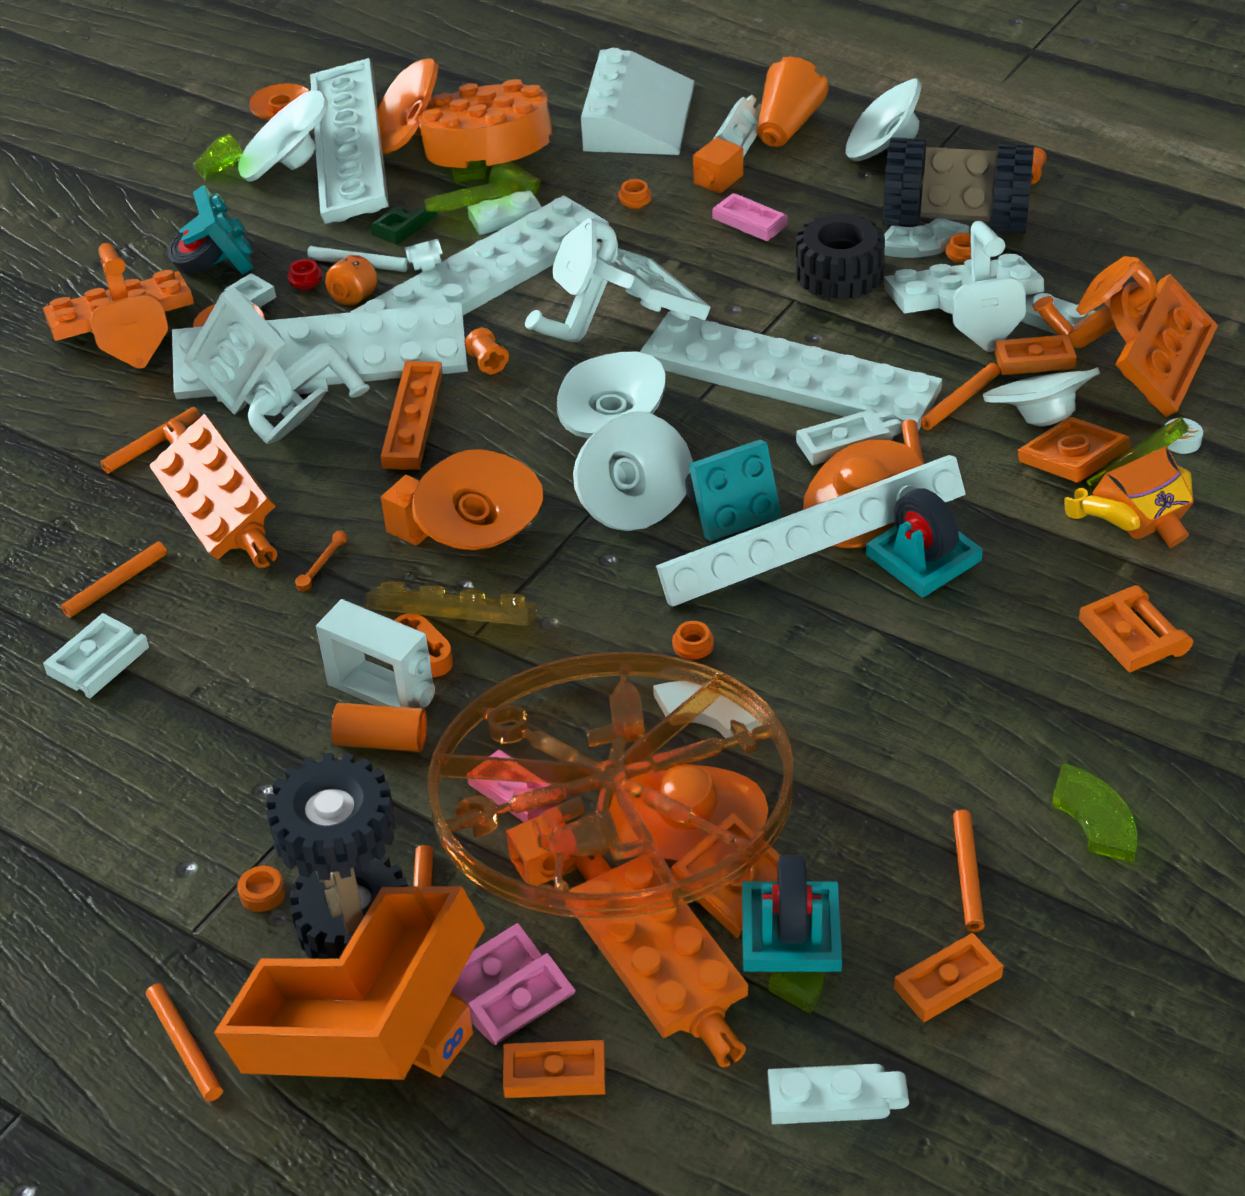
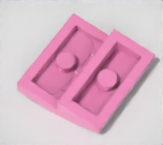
[451,923,575,1046]

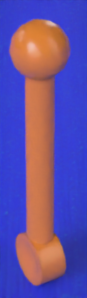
[295,530,348,592]

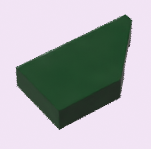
[370,203,437,245]

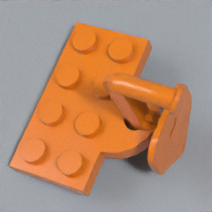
[43,243,194,369]
[1033,256,1218,418]

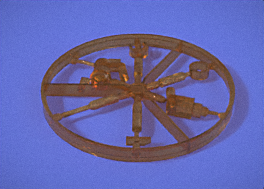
[428,652,794,919]

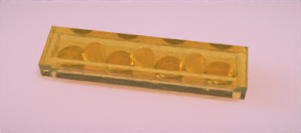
[366,581,537,626]

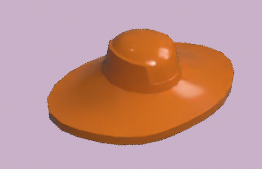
[378,58,439,154]
[803,440,923,548]
[412,449,543,550]
[606,764,768,866]

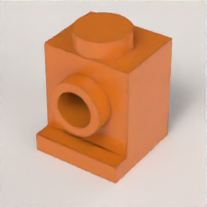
[381,475,428,546]

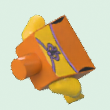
[1064,446,1194,548]

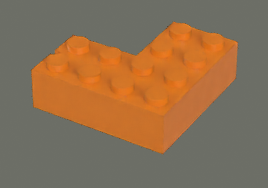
[214,886,485,1080]

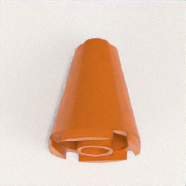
[757,56,829,147]

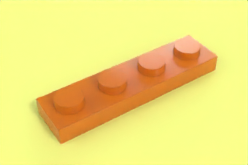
[380,361,443,470]

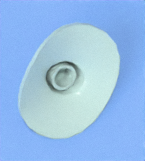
[846,78,922,161]
[238,90,328,182]
[557,351,665,438]
[983,367,1100,427]
[573,411,693,531]

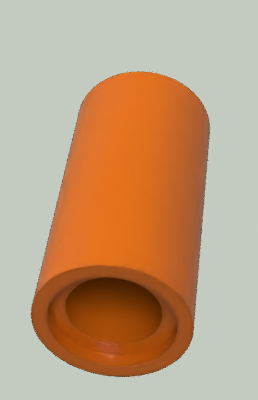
[331,703,427,752]

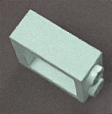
[316,599,435,708]

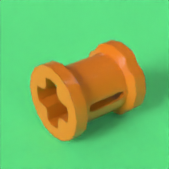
[465,328,509,375]

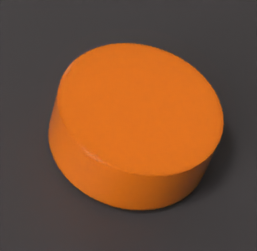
[237,866,286,912]

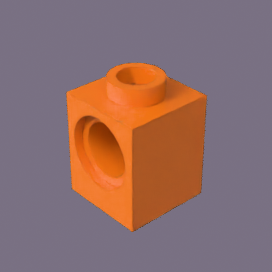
[506,809,582,890]

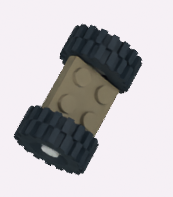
[883,137,1034,234]
[266,753,408,959]

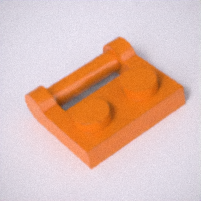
[1079,585,1193,673]

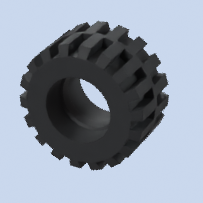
[796,213,885,300]

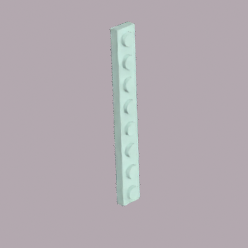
[656,455,966,607]

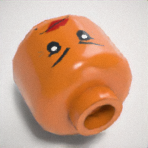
[325,255,378,306]

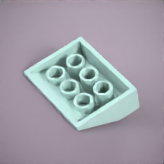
[581,48,694,155]

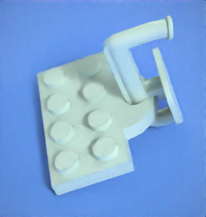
[525,218,711,342]
[884,221,1044,352]
[184,286,370,444]

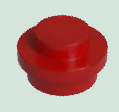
[287,259,322,290]

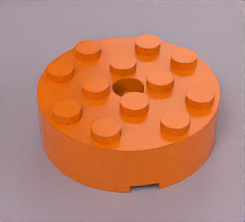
[418,79,553,168]

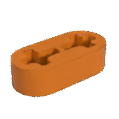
[394,613,453,677]

